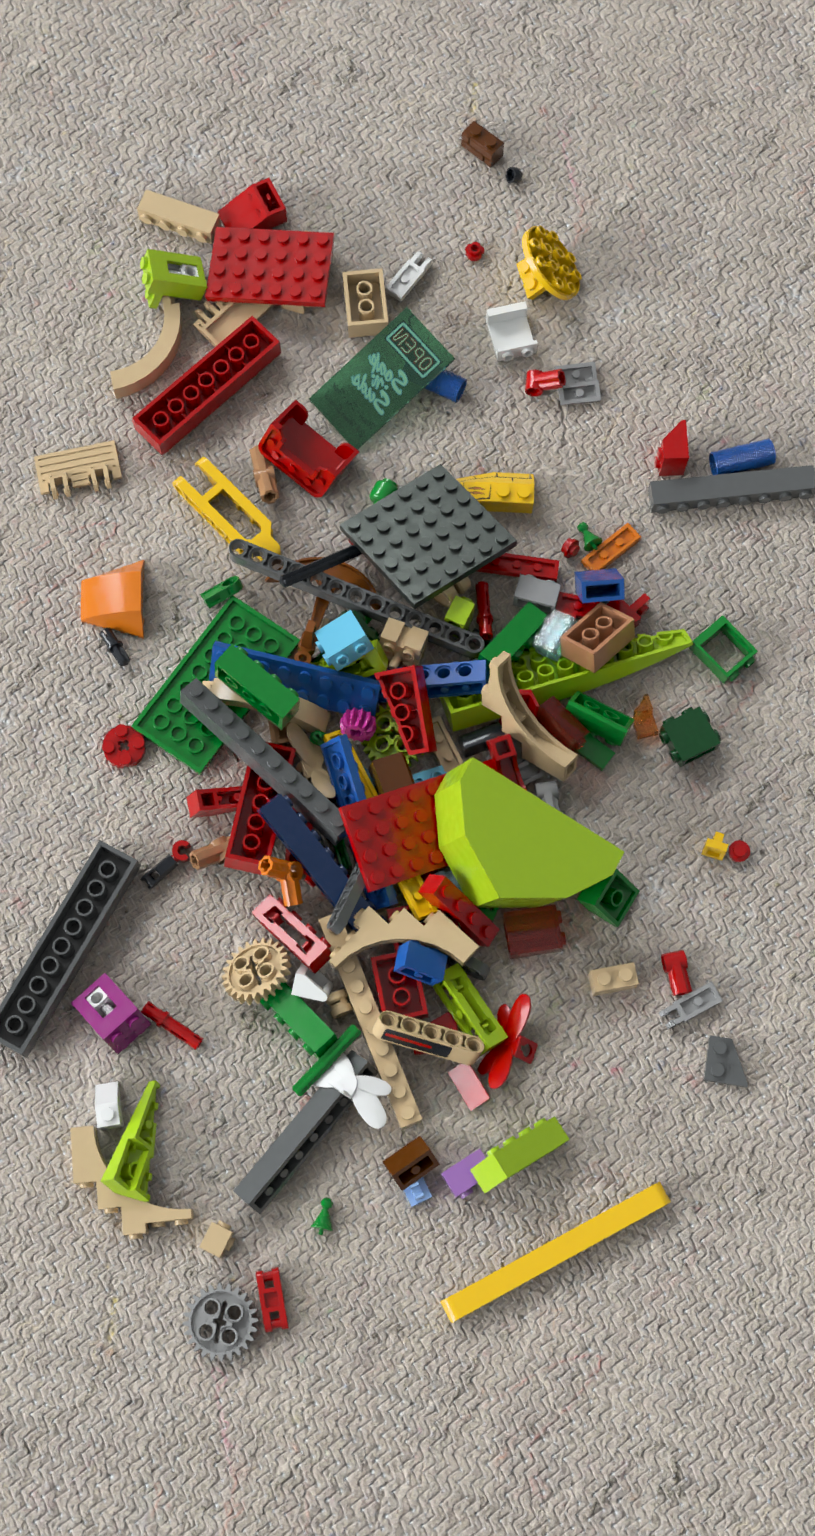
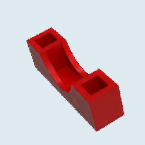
[486,734,527,790]
[418,874,500,947]

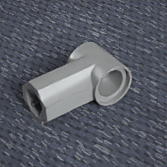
[534,781,560,811]

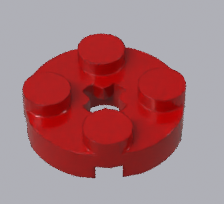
[102,724,146,768]

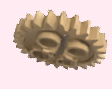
[221,938,292,1005]

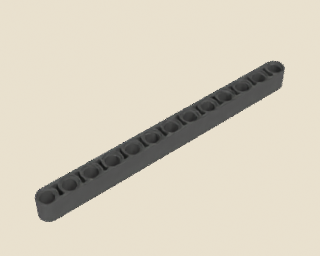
[229,539,484,659]

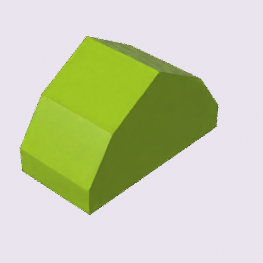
[434,757,624,908]

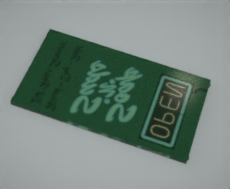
[309,307,455,450]

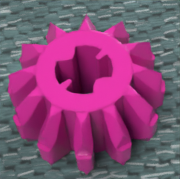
[340,707,377,743]

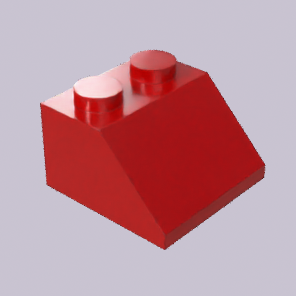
[654,420,689,476]

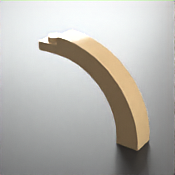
[110,295,183,399]
[202,678,330,733]

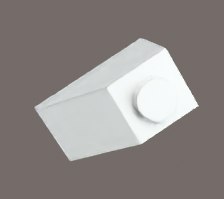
[95,1081,124,1130]

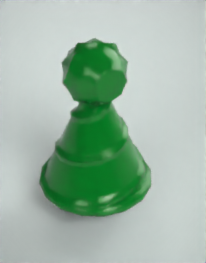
[577,522,602,551]
[311,1198,333,1236]

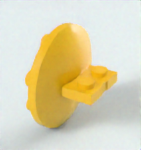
[516,225,582,300]

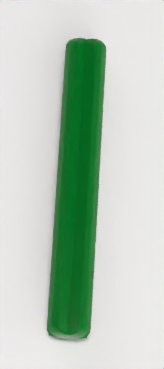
[292,1024,361,1096]

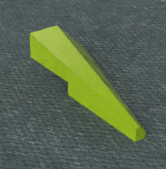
[101,1080,160,1202]

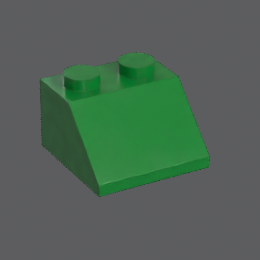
[577,868,640,927]

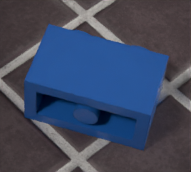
[394,940,448,986]

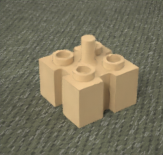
[379,617,429,670]

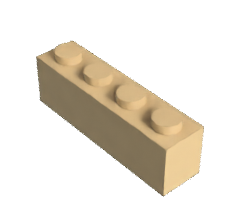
[137,189,221,244]

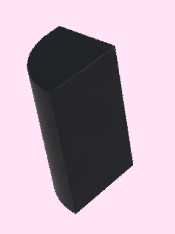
[457,722,505,758]

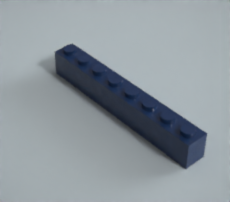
[257,794,389,949]

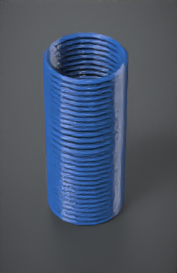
[403,363,467,403]
[709,439,776,475]

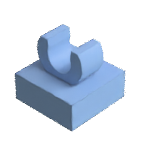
[404,1177,432,1207]

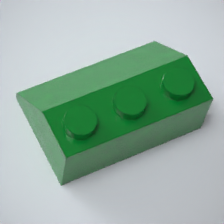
[563,690,635,746]

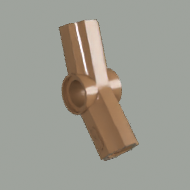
[249,445,279,504]
[189,836,230,871]

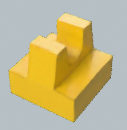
[701,832,729,861]

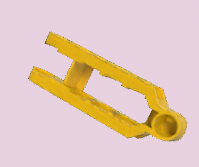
[172,456,281,565]

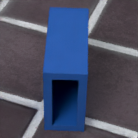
[574,568,625,603]

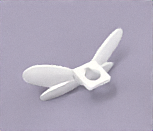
[313,1053,391,1129]

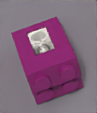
[71,973,151,1054]

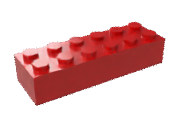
[224,742,296,875]

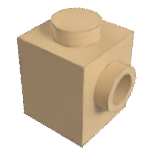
[199,1220,235,1258]

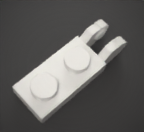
[385,251,433,302]

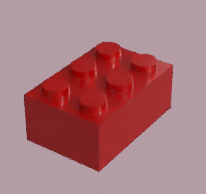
[371,952,428,1020]

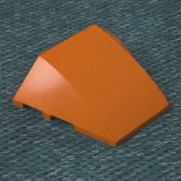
[81,560,144,639]

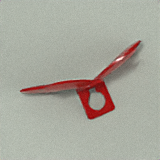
[478,994,538,1089]

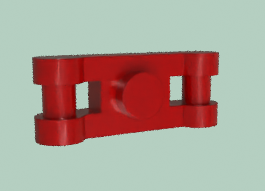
[256,1267,289,1333]

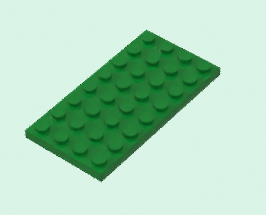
[131,595,300,775]

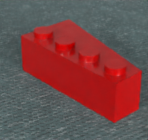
[374,665,437,755]

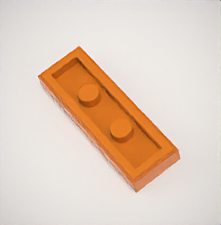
[581,523,642,571]

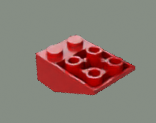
[217,177,287,229]

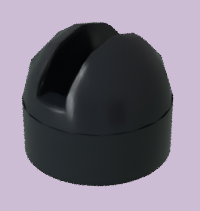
[506,167,523,183]

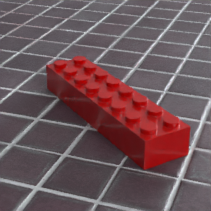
[132,316,281,456]

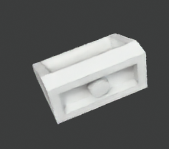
[291,963,333,1002]

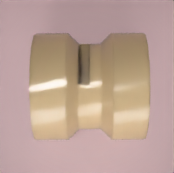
[326,989,353,1019]

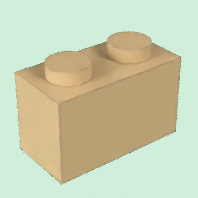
[588,962,639,996]

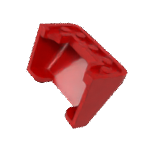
[258,400,359,498]

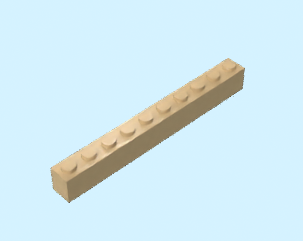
[318,914,422,1130]

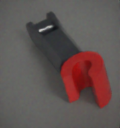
[140,840,191,890]

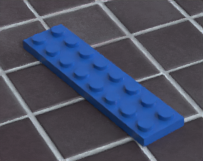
[209,641,381,717]
[320,734,398,911]

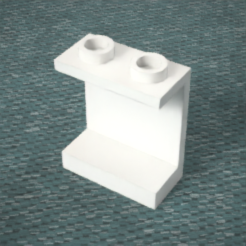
[486,301,538,362]

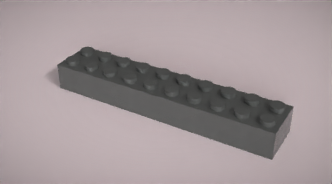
[0,840,141,1058]

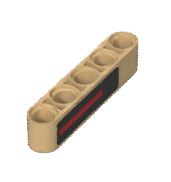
[372,1010,484,1065]

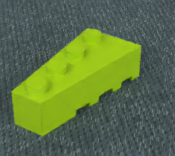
[470,1116,570,1193]

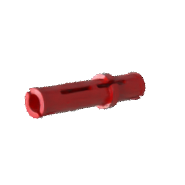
[475,581,493,641]
[141,1001,204,1050]

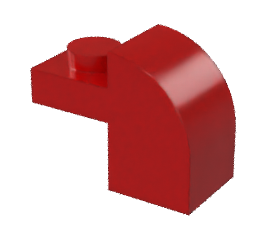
[606,593,651,628]

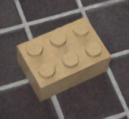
[342,268,389,338]

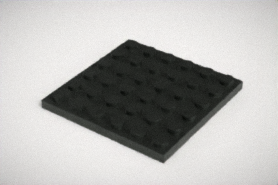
[339,464,517,609]

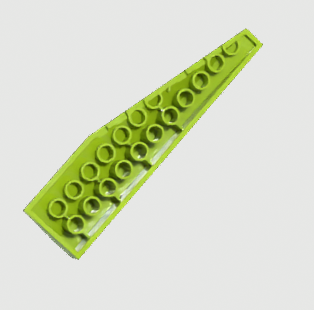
[440,629,693,732]

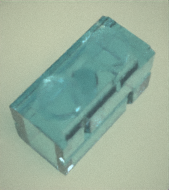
[532,609,577,661]

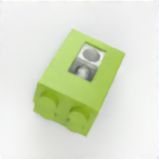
[140,249,207,309]

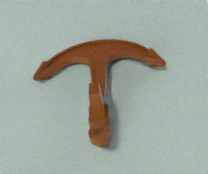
[265,557,381,664]

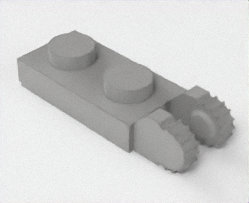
[659,981,723,1029]

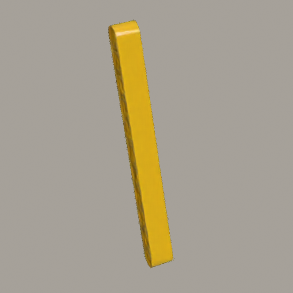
[440,1181,671,1323]

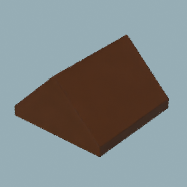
[368,752,415,795]

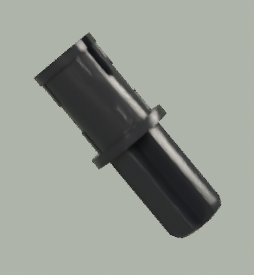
[99,627,130,667]

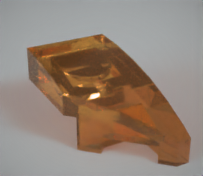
[632,694,658,740]

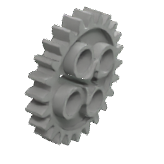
[182,1283,259,1362]

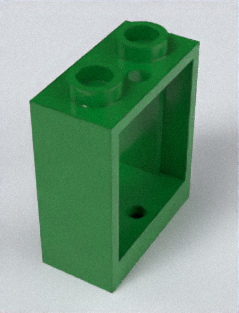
[689,615,758,684]

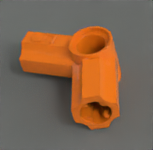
[258,856,303,906]

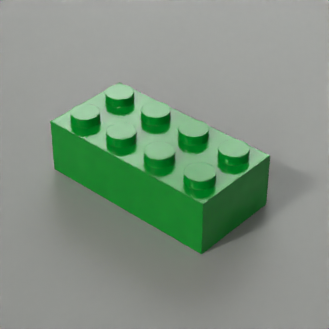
[215,644,300,730]

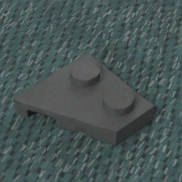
[703,1035,748,1088]

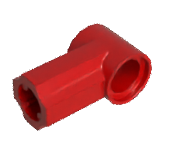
[525,369,566,396]
[661,950,692,996]

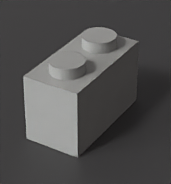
[513,574,561,616]

